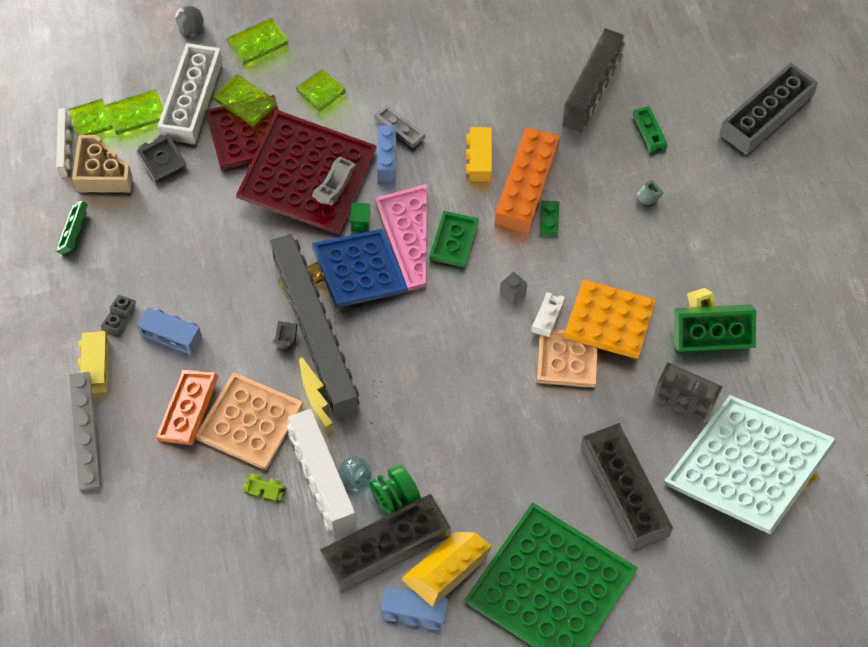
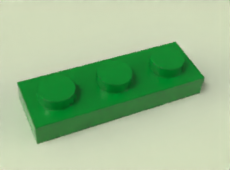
[56,201,88,255]

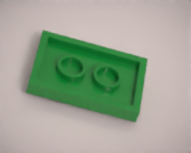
[429,211,479,268]

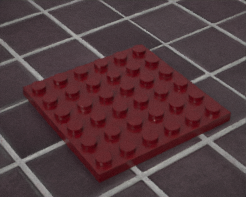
[236,110,377,235]

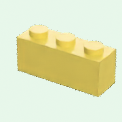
[78,331,109,393]

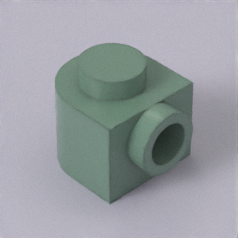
[637,180,664,205]

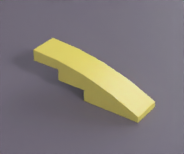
[299,357,334,435]

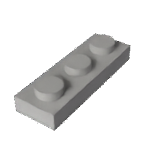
[374,104,425,149]

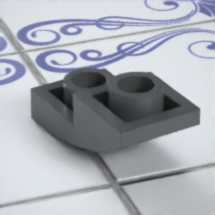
[101,295,136,336]

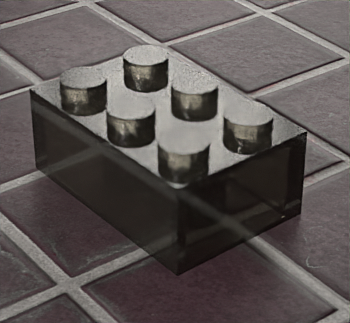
[653,362,723,423]

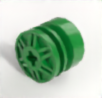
[369,463,421,518]

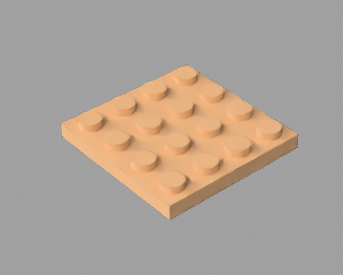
[195,372,303,470]

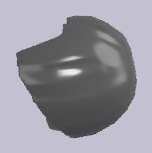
[175,6,204,36]

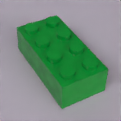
[674,304,756,352]

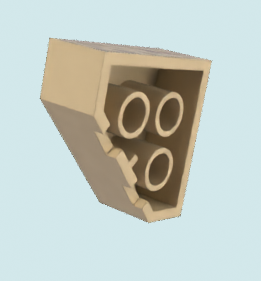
[72,135,133,192]

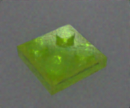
[296,68,346,112]
[69,98,113,135]

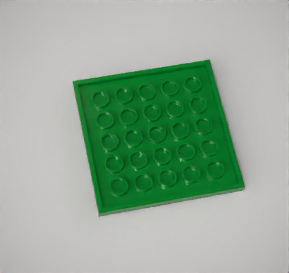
[464,502,638,647]

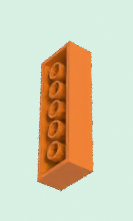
[495,127,560,234]

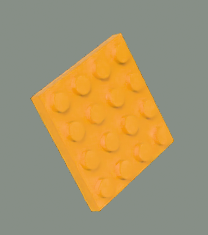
[563,279,656,359]

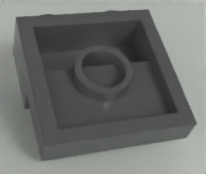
[136,134,187,182]

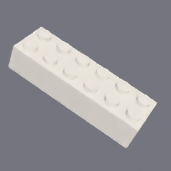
[158,43,222,144]
[286,408,357,537]

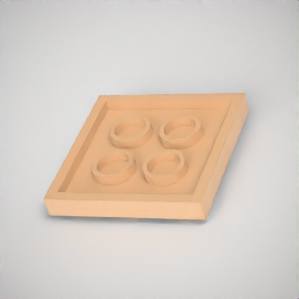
[537,329,597,388]

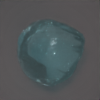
[338,456,372,489]

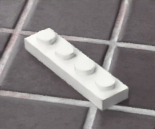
[56,108,72,177]

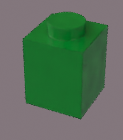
[350,203,371,233]

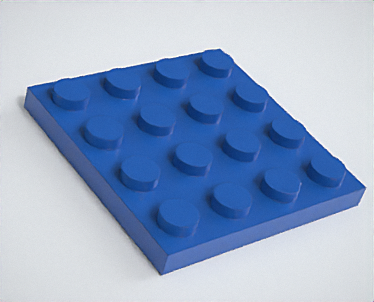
[312,229,408,308]

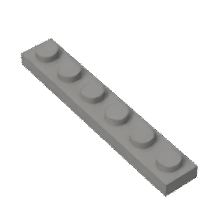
[69,372,101,491]

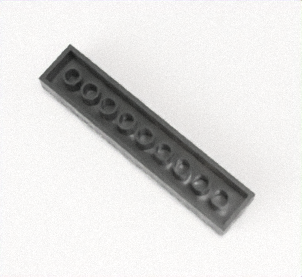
[270,233,360,420]

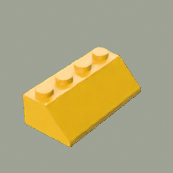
[401,531,491,607]

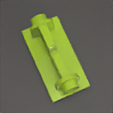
[242,473,287,501]

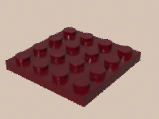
[205,95,279,170]

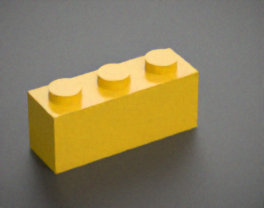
[466,127,492,182]

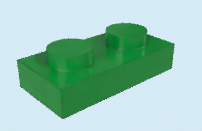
[539,200,560,236]

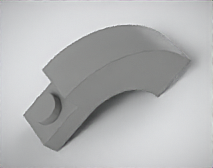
[312,157,356,206]

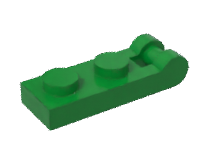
[632,106,668,153]

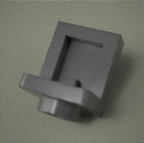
[272,321,298,350]

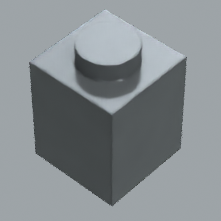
[500,271,527,306]

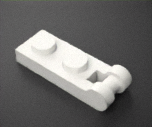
[531,292,565,337]

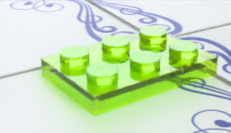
[226,17,289,65]
[213,74,277,126]
[105,89,164,135]

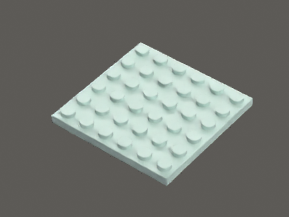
[664,395,836,535]

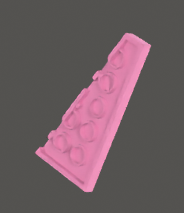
[375,184,427,291]

